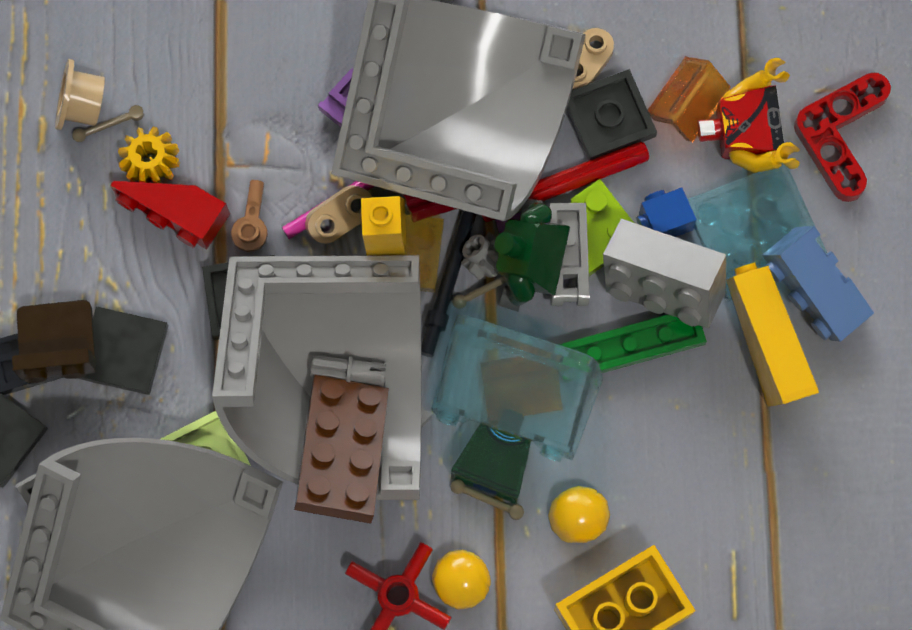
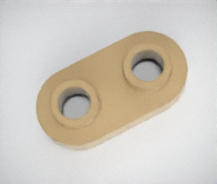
[573,28,614,90]
[305,185,372,244]

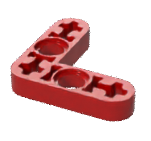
[794,73,891,202]

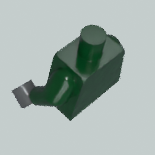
[495,199,570,312]

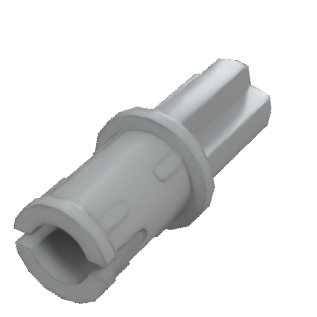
[310,355,387,387]

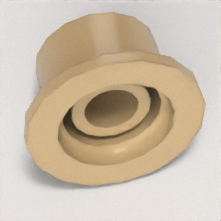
[55,59,105,130]

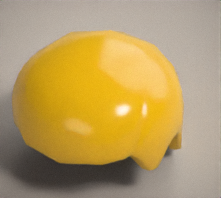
[548,486,610,543]
[432,549,491,610]

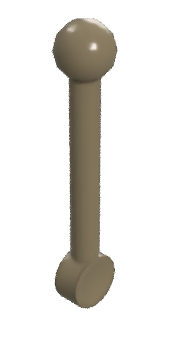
[72,105,144,142]
[452,276,507,309]
[450,479,524,520]

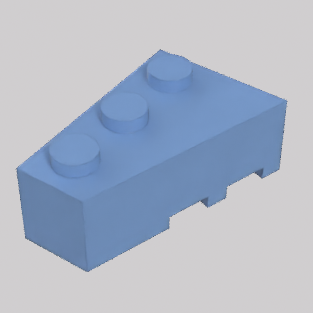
[762,226,874,342]

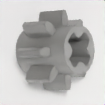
[461,232,499,280]

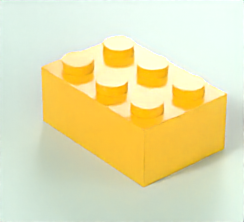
[554,545,696,630]

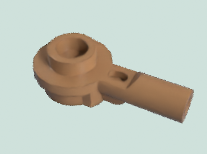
[231,180,268,252]

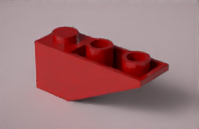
[110,181,230,250]

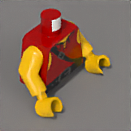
[697,58,800,173]

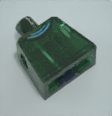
[451,409,531,504]

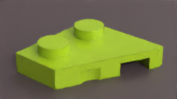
[570,179,634,276]

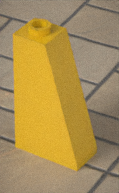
[361,196,407,256]
[726,262,819,407]

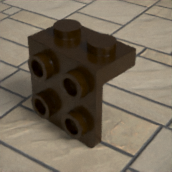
[12,300,96,383]

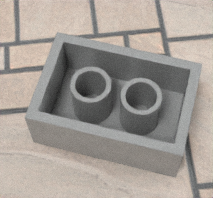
[603,219,726,329]

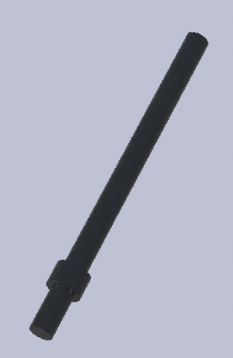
[421,210,477,358]

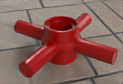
[345,542,452,630]

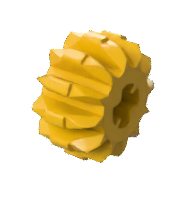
[118,126,180,183]

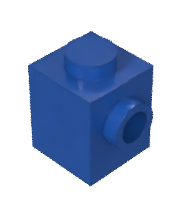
[636,187,697,237]

